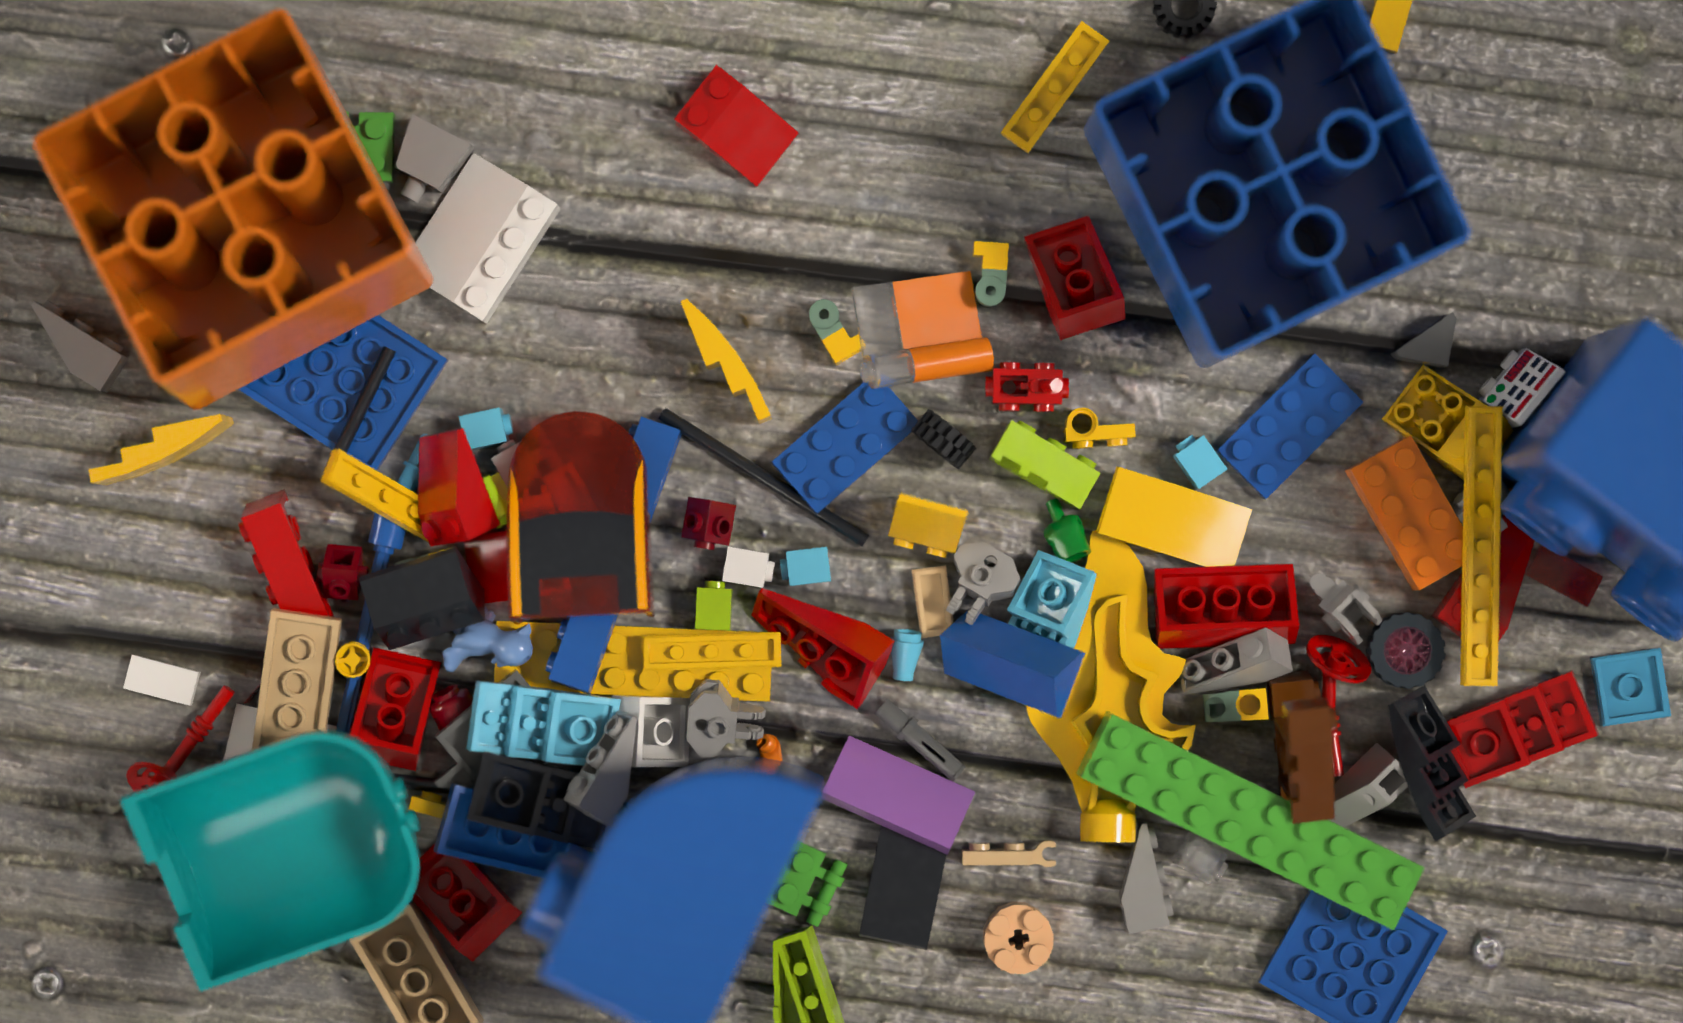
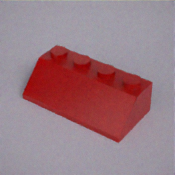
[1154,564,1300,649]

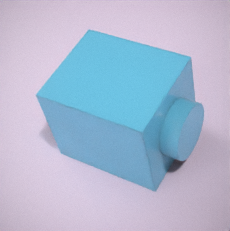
[459,407,514,451]
[1172,434,1227,490]
[780,547,831,586]

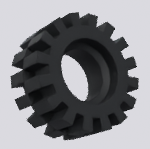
[1152,0,1217,38]
[911,409,976,469]

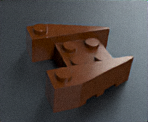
[1267,670,1338,824]

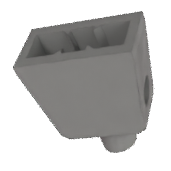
[395,114,474,203]

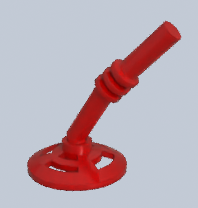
[1306,635,1372,777]
[126,685,235,792]

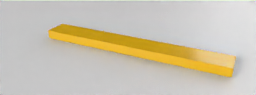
[1460,406,1503,686]

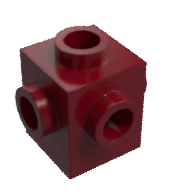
[681,497,736,550]
[317,544,369,601]

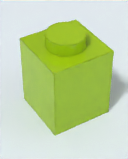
[695,581,733,631]

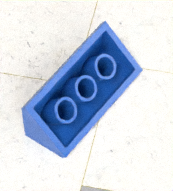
[940,609,1085,719]

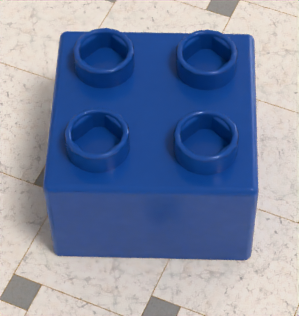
[1084,0,1471,368]
[1500,317,1683,642]

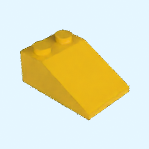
[888,493,968,558]

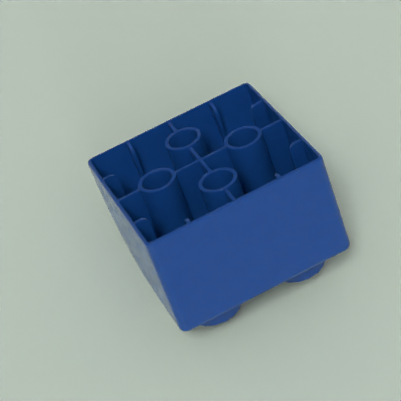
[522,756,824,1023]

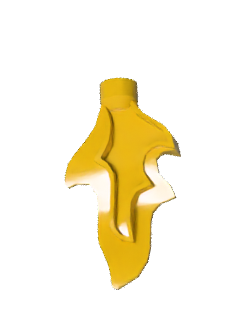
[1025,530,1195,842]

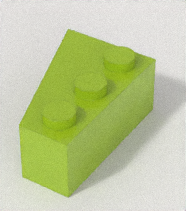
[988,420,1100,510]
[773,925,845,1023]

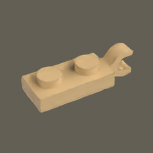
[961,840,1056,867]

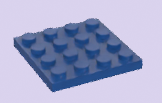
[1258,889,1448,1023]

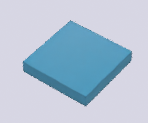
[1590,648,1671,726]

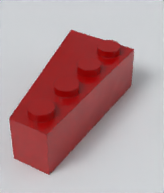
[238,489,334,617]

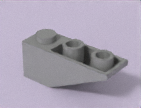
[31,300,129,393]
[1180,628,1293,694]
[563,711,637,826]
[1330,743,1408,827]
[1118,821,1173,934]

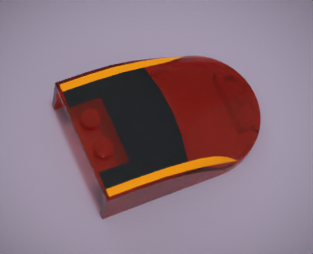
[507,411,655,624]

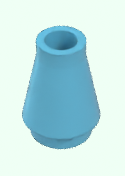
[891,629,924,681]

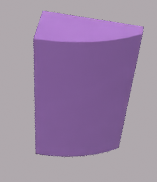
[821,736,975,855]

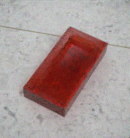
[1524,545,1603,607]

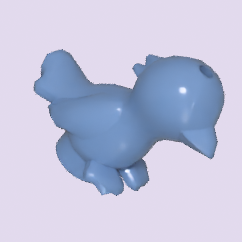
[442,607,533,672]

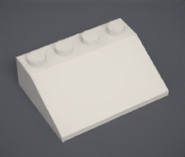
[416,153,561,324]

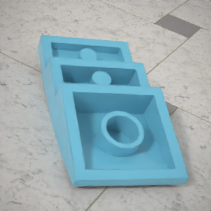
[1007,550,1097,648]
[466,680,621,766]

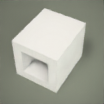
[722,547,775,588]

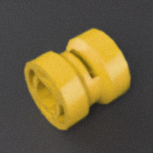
[335,641,371,678]

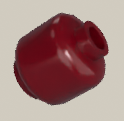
[429,685,474,731]

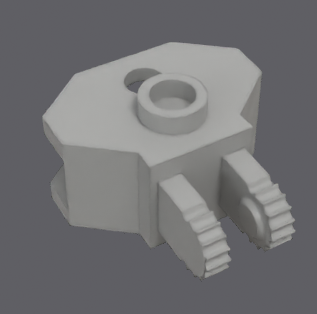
[946,541,1020,625]
[1308,572,1382,645]
[686,679,766,758]

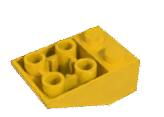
[1382,365,1513,480]

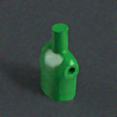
[1043,498,1091,563]

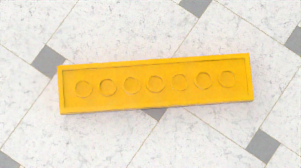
[494,621,772,702]

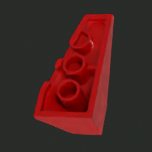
[1431,514,1535,642]
[751,588,895,709]

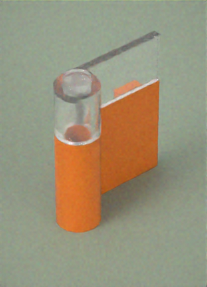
[851,271,994,389]

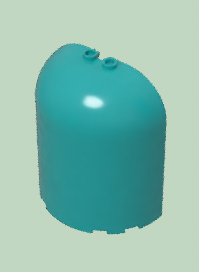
[120,730,420,992]

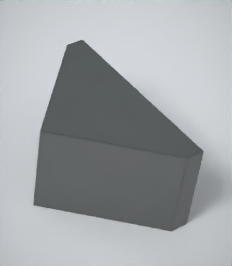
[1391,312,1457,368]

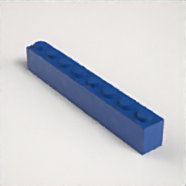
[545,417,682,694]

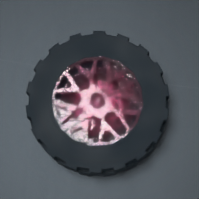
[1366,612,1446,689]

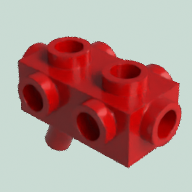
[985,362,1069,412]

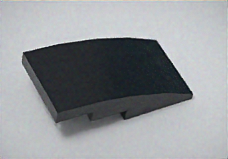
[1388,685,1476,842]
[466,751,606,849]
[859,825,946,950]

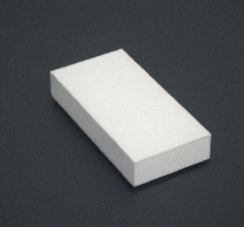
[123,655,201,706]

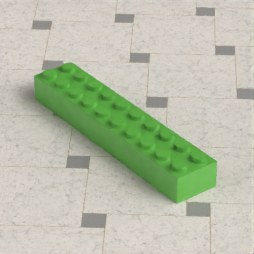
[1076,711,1425,930]

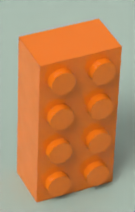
[1345,435,1463,591]

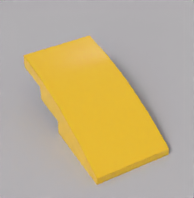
[680,299,772,424]
[88,414,234,485]
[1096,466,1252,567]

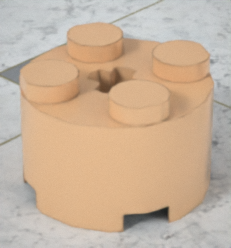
[983,902,1053,974]

